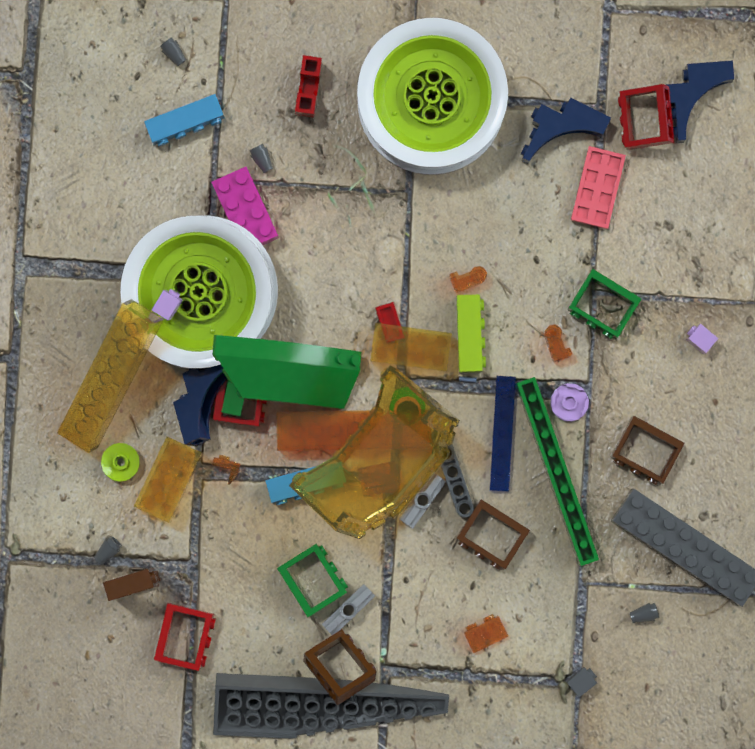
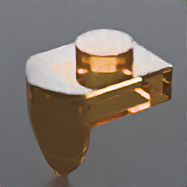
[212,455,241,485]

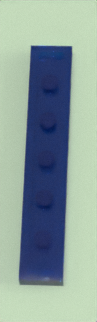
[489,376,516,492]

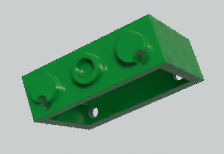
[567,269,642,340]
[277,543,348,617]

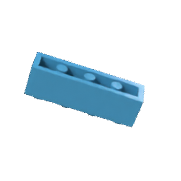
[144,94,225,146]
[265,460,346,505]

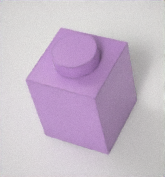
[152,289,183,320]
[686,324,718,355]

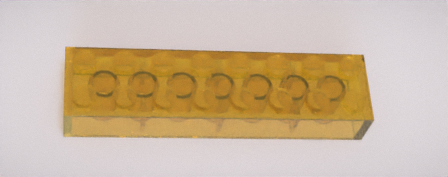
[57,299,164,453]

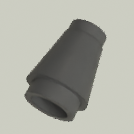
[160,37,186,66]
[249,144,273,173]
[94,536,122,565]
[630,603,660,623]

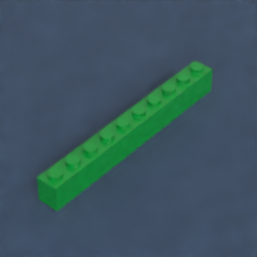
[515,377,599,566]

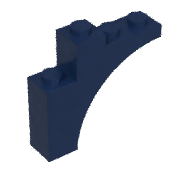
[666,60,734,143]
[520,97,611,164]
[173,364,227,447]

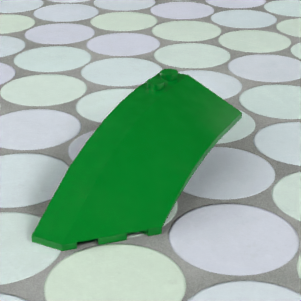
[212,335,362,409]

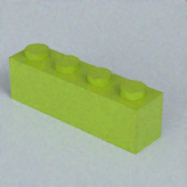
[456,294,486,373]

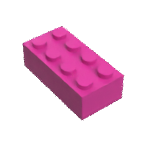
[211,166,279,245]

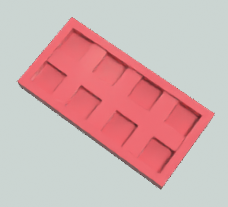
[571,146,626,229]

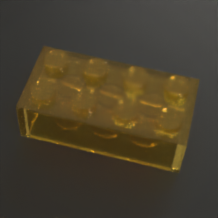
[370,323,452,372]
[134,436,203,523]

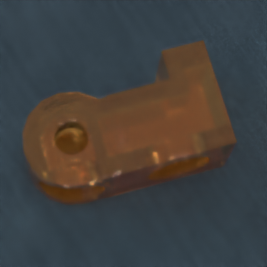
[449,266,487,293]
[544,324,572,362]

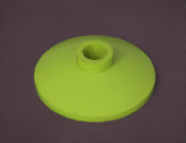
[101,443,140,481]

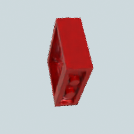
[618,84,674,150]
[213,379,267,427]
[154,603,216,671]

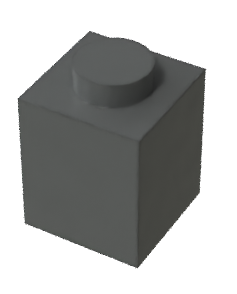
[566,667,597,697]

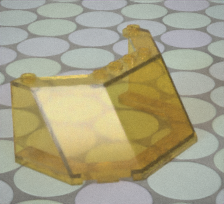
[289,365,460,539]

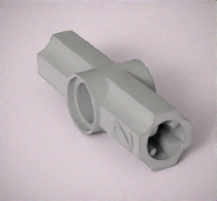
[399,472,446,529]
[322,584,375,635]

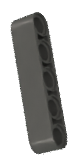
[431,427,474,517]

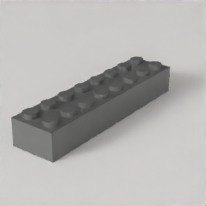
[611,489,755,607]

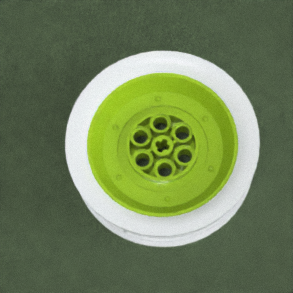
[357,18,508,174]
[121,215,278,368]

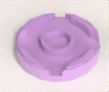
[550,383,589,422]

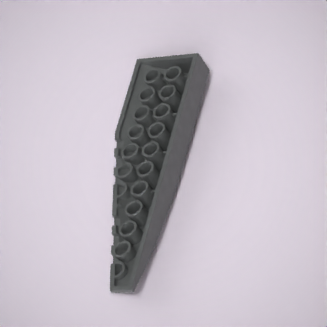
[213,673,449,739]

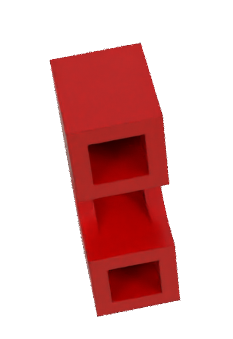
[295,55,322,118]

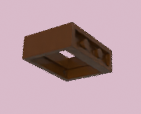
[610,416,685,485]
[456,499,530,570]
[103,568,161,601]
[303,629,377,705]

